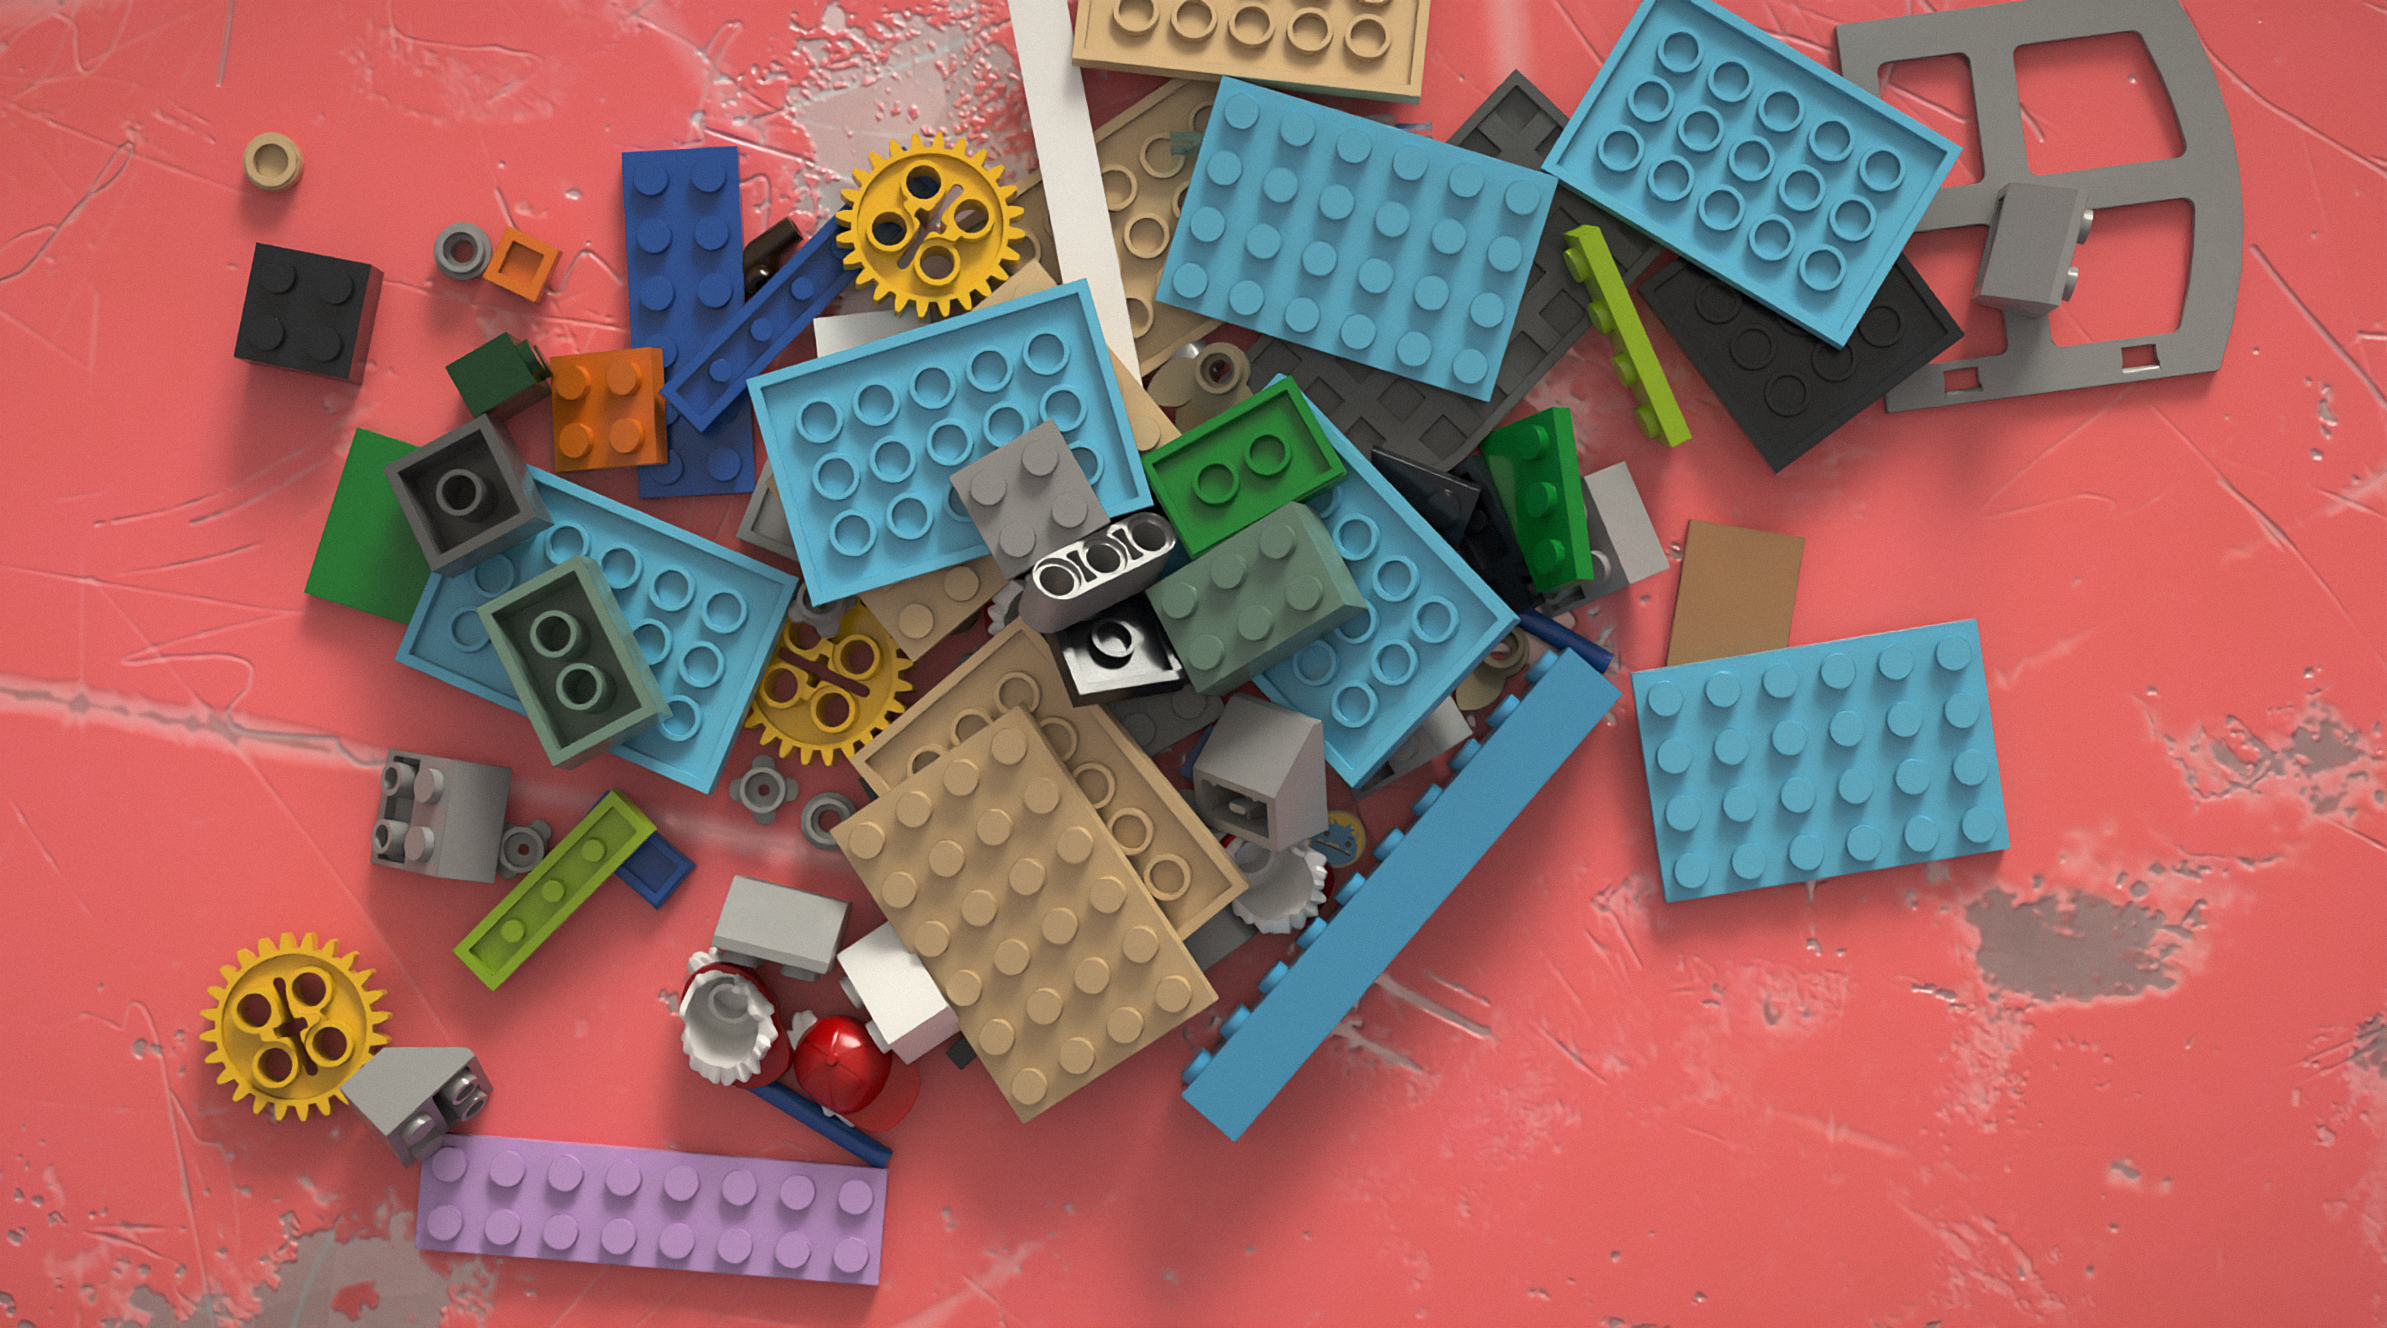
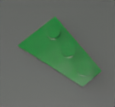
[1479,407,1595,593]

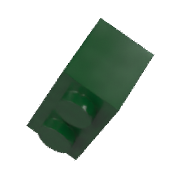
[445,332,554,422]

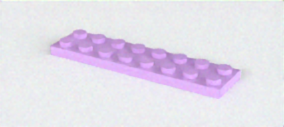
[414,1132,889,1286]

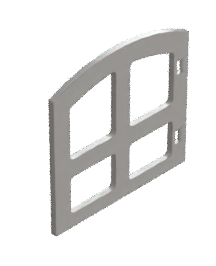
[1834,0,2243,414]

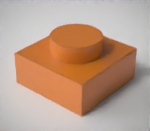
[482,225,563,304]

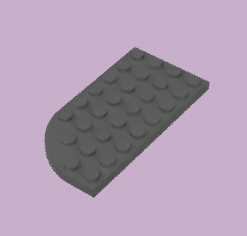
[1218,69,1666,473]

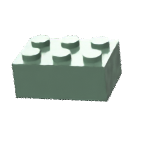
[1145,501,1369,696]
[476,554,674,770]

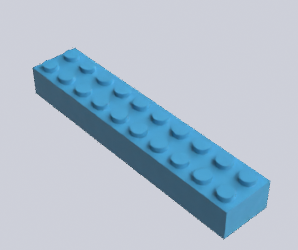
[1180,647,1623,1142]

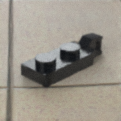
[1447,455,1546,615]

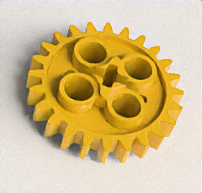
[835,132,1025,323]
[744,595,919,767]
[199,932,393,1121]

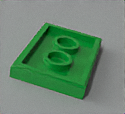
[1140,375,1349,561]
[304,427,432,626]

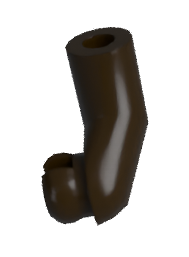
[742,215,804,297]

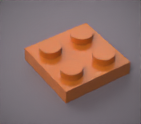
[550,347,668,473]

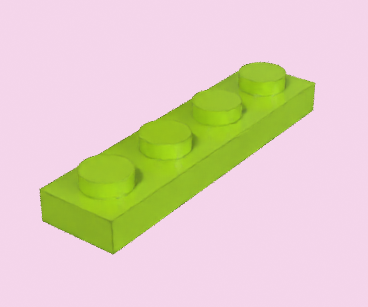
[1563,224,1692,448]
[452,787,658,992]

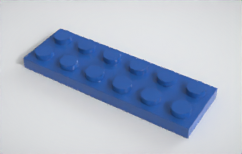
[621,146,757,500]

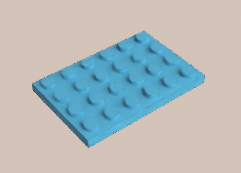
[1540,0,1964,350]
[1155,75,1559,402]
[746,278,1154,607]
[1158,373,1521,789]
[394,463,804,796]
[1629,618,2010,903]

